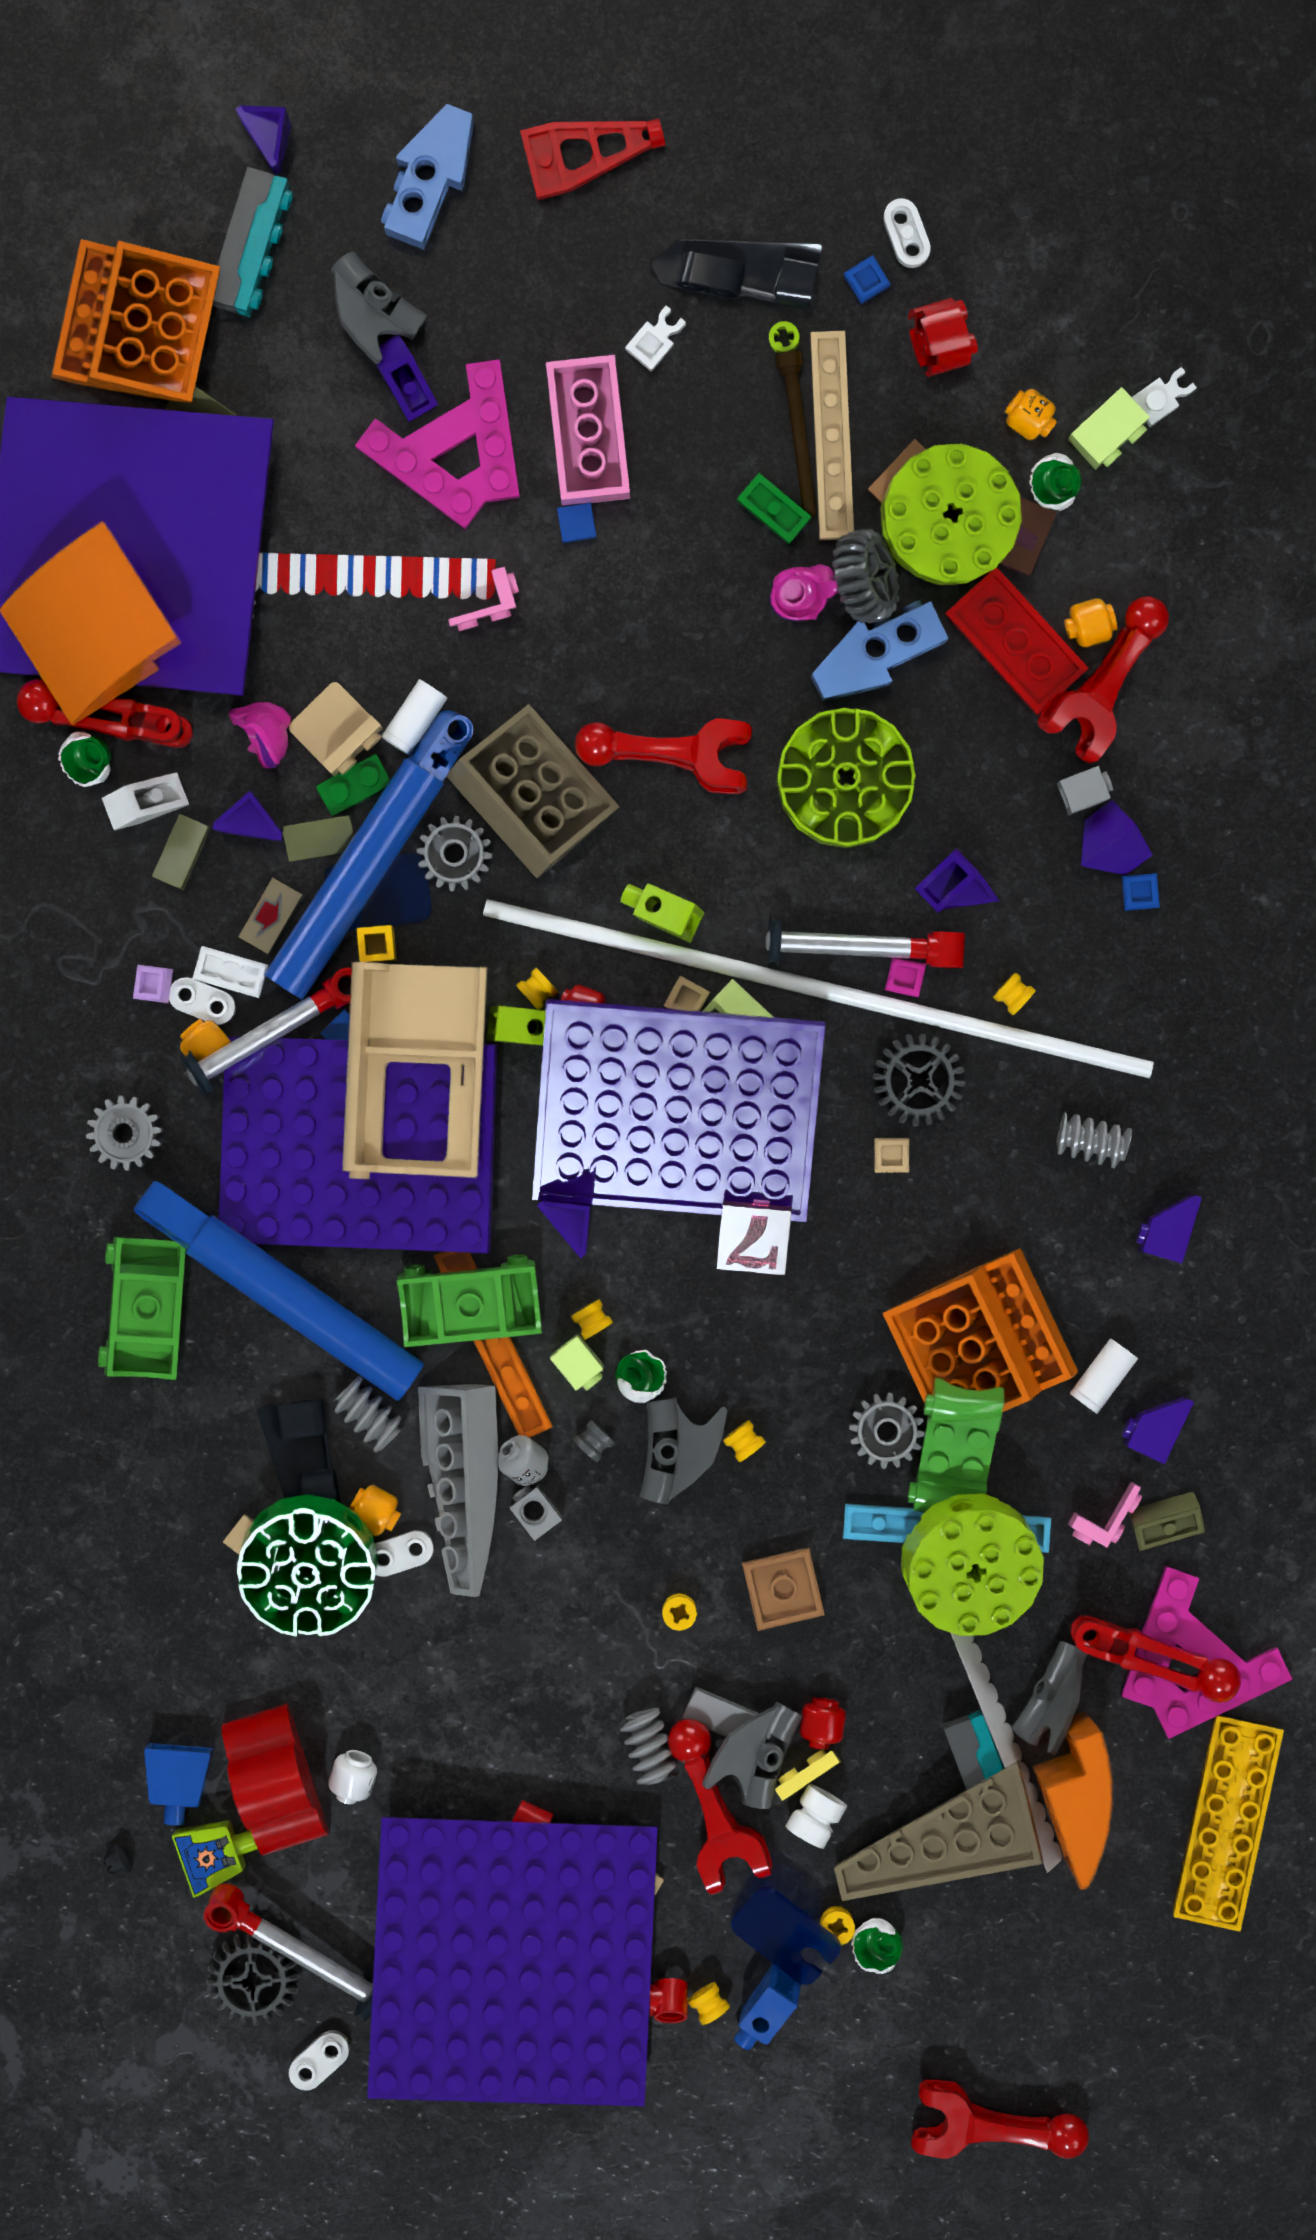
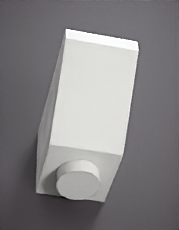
[102,772,189,830]

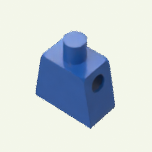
[144,1743,214,1825]
[734,1964,801,2050]

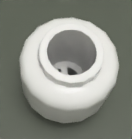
[328,1750,377,1804]

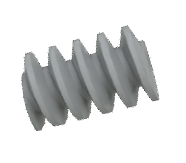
[1056,1112,1132,1169]
[334,1376,405,1453]
[620,1708,678,1785]

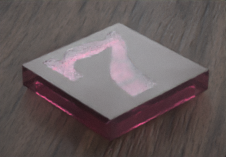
[999,497,1057,577]
[717,1201,791,1275]

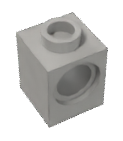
[1056,766,1113,815]
[510,1484,563,1541]

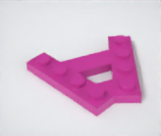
[355,360,520,530]
[1120,1566,1293,1739]

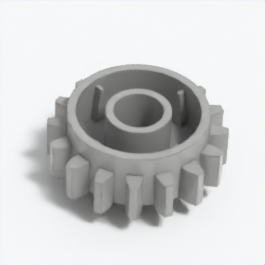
[417,816,493,892]
[86,1096,163,1171]
[849,1393,925,1469]

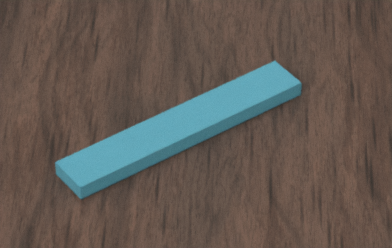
[843,1503,1051,1553]

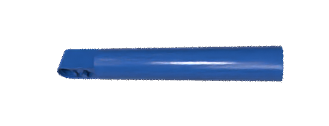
[264,710,473,1000]
[133,1181,425,1401]

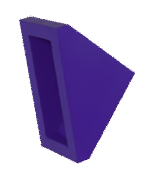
[235,105,291,175]
[213,791,284,842]
[1081,800,1152,876]
[915,849,1000,913]
[537,1201,591,1259]

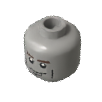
[498,1435,549,1486]

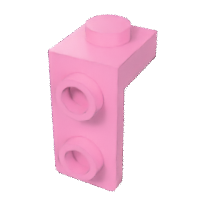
[448,567,519,631]
[1068,1482,1142,1547]

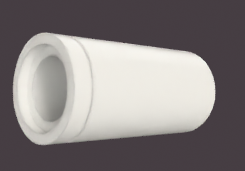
[382,679,448,756]
[1069,1338,1138,1414]

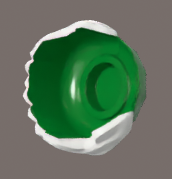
[1029,453,1082,511]
[58,732,111,787]
[615,1350,667,1403]
[851,1918,903,1974]

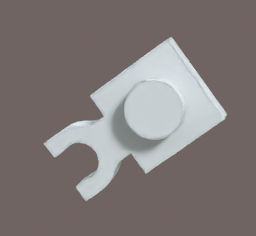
[625,306,686,372]
[1132,367,1196,427]

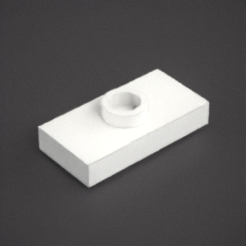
[192,946,269,998]

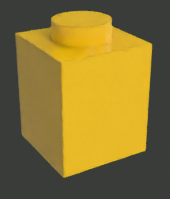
[357,925,397,963]

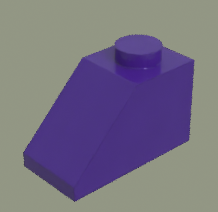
[375,335,438,422]
[1136,1195,1202,1263]
[1122,1397,1194,1464]

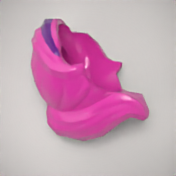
[770,564,839,621]
[229,702,291,768]

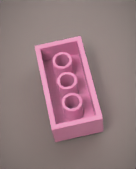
[546,355,630,506]

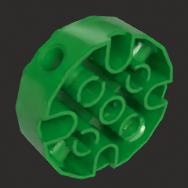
[237,1495,378,1636]

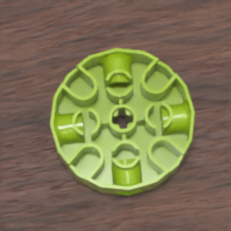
[880,444,1022,586]
[776,708,916,848]
[901,1493,1044,1636]

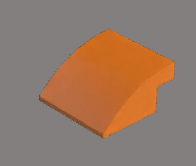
[51,239,220,403]
[0,521,181,726]
[882,1248,1078,1412]
[1033,1711,1111,1889]

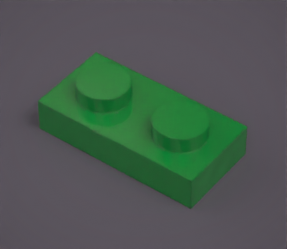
[737,473,811,545]
[316,754,390,817]

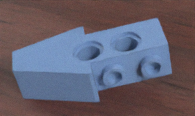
[381,104,474,250]
[811,600,949,702]

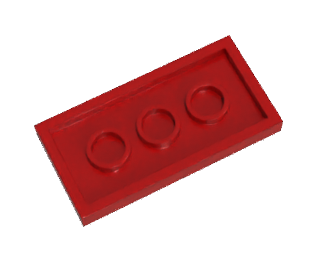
[945,567,1089,716]

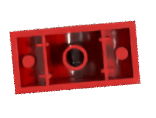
[221,1703,330,1856]

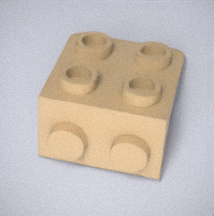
[289,682,383,776]

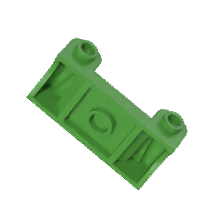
[98,1237,186,1380]
[397,1254,542,1347]
[907,1378,1004,1513]

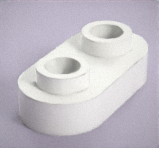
[883,198,930,268]
[169,978,236,1025]
[375,1530,434,1577]
[289,2030,350,2090]

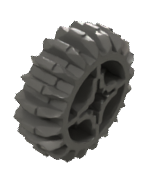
[832,529,900,623]
[872,1034,966,1126]
[206,1934,300,2026]

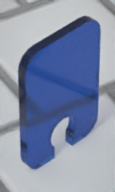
[324,854,432,932]
[731,1886,841,1985]

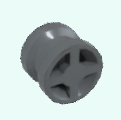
[573,1419,616,1463]

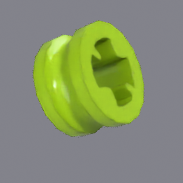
[769,321,800,353]

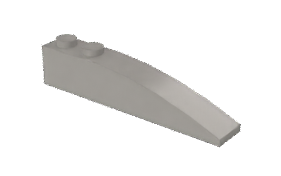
[418,1384,498,1597]

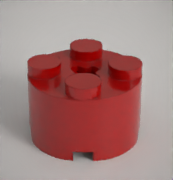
[908,298,978,377]

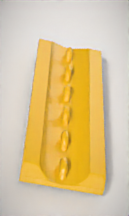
[1173,1715,1284,1932]

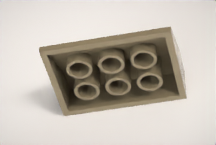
[446,704,620,878]

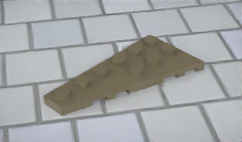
[834,1760,1044,1901]

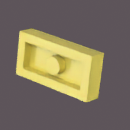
[775,1750,841,1801]

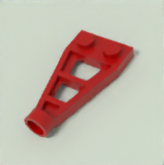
[520,118,666,200]

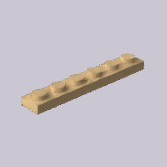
[810,331,854,540]

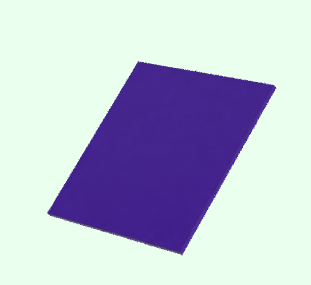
[0,397,274,696]
[367,1817,658,2106]

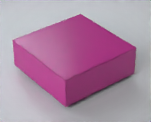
[885,958,926,998]

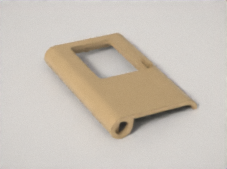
[342,962,487,1179]

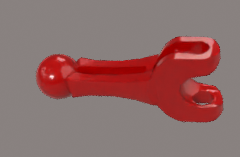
[1037,596,1169,764]
[16,679,193,748]
[575,718,753,794]
[1070,1615,1241,1703]
[667,1719,773,1895]
[911,2080,1089,2159]

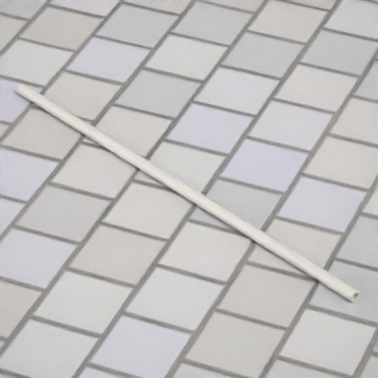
[483,899,1154,1078]

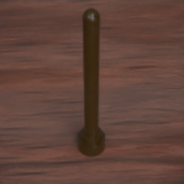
[775,351,816,518]

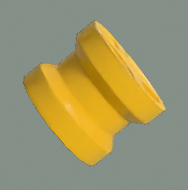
[516,967,559,1010]
[993,972,1036,1015]
[570,1299,613,1340]
[723,1420,766,1462]
[662,1593,697,1631]
[820,1906,855,1945]
[688,1982,730,2025]

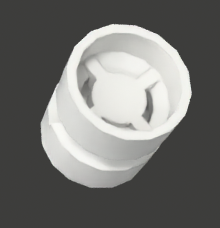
[785,1784,847,1849]

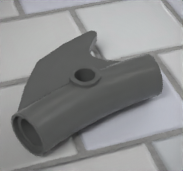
[331,252,428,364]
[639,1397,727,1505]
[1012,1641,1088,1755]
[702,1701,803,1809]

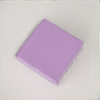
[133,965,173,1003]

